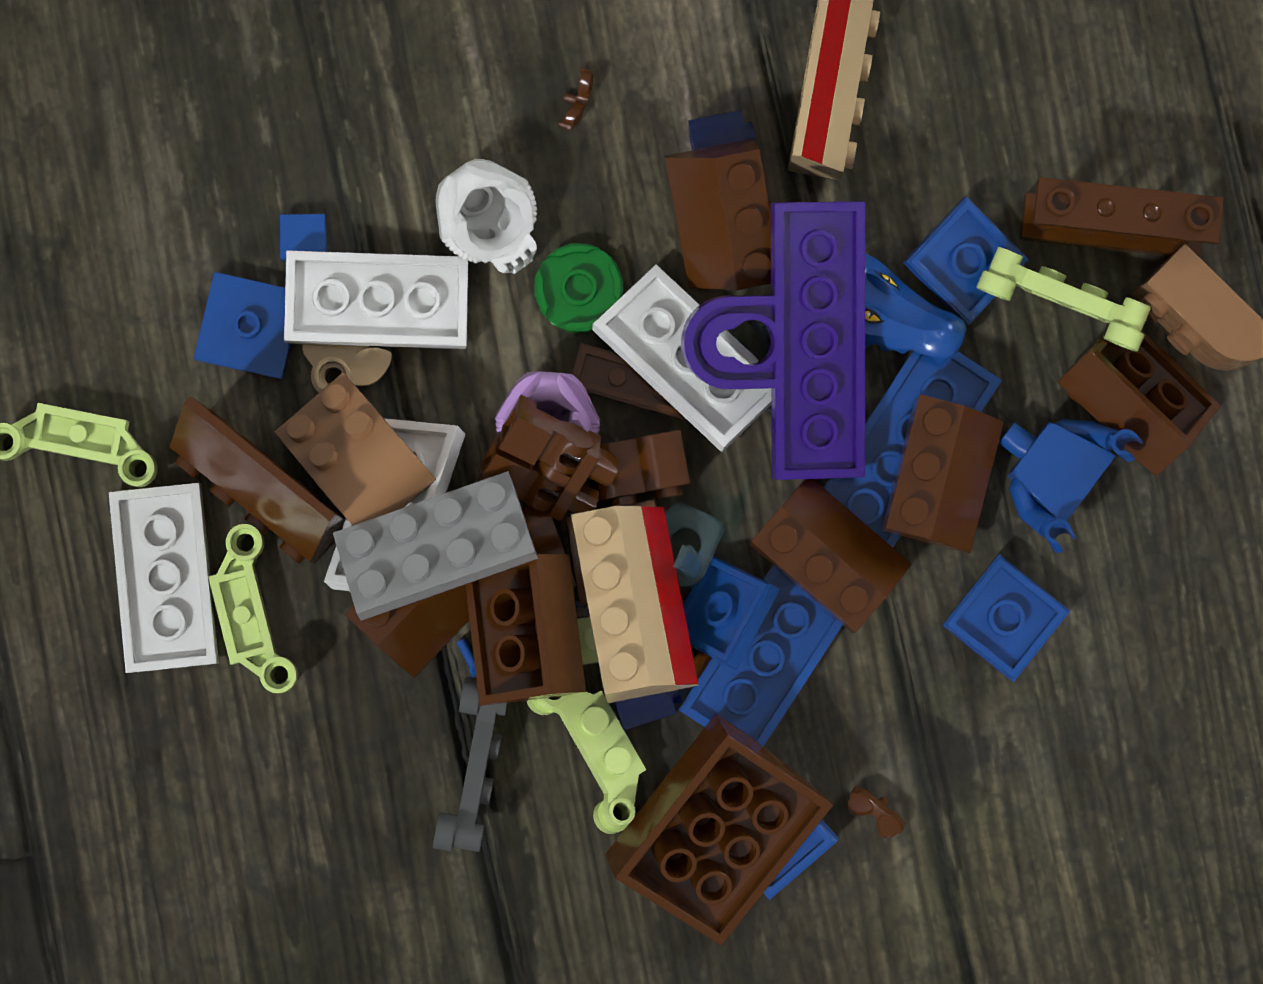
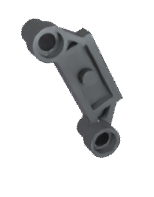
[433,676,508,852]

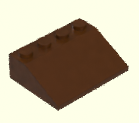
[169,396,346,564]
[605,714,833,945]

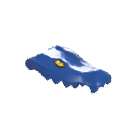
[865,253,967,365]

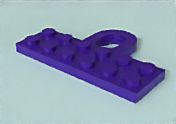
[681,201,865,480]

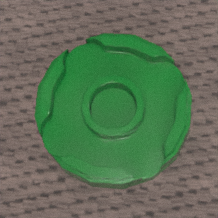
[534,243,623,333]

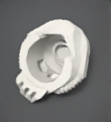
[436,159,537,274]

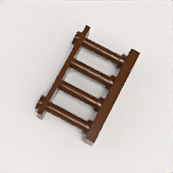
[1019,177,1224,258]

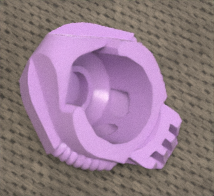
[495,371,600,434]

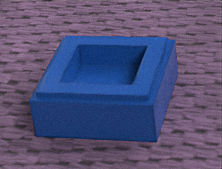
[280,214,327,262]

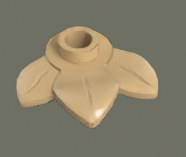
[302,344,392,393]

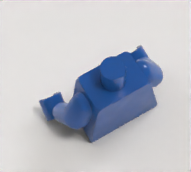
[999,419,1143,553]

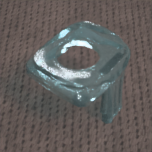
[665,503,724,587]

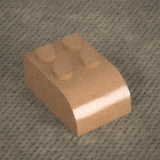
[1131,244,1263,371]
[274,372,436,525]

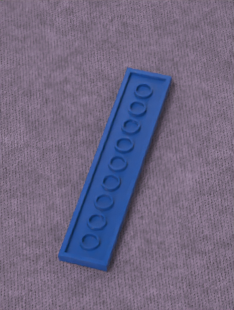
[678,351,1002,747]

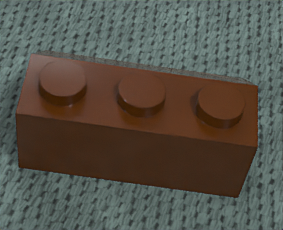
[664,138,771,290]
[1058,330,1221,477]
[881,394,1004,554]
[749,479,912,633]
[465,554,586,706]
[344,585,469,678]

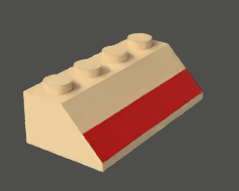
[787,0,880,180]
[571,506,699,703]

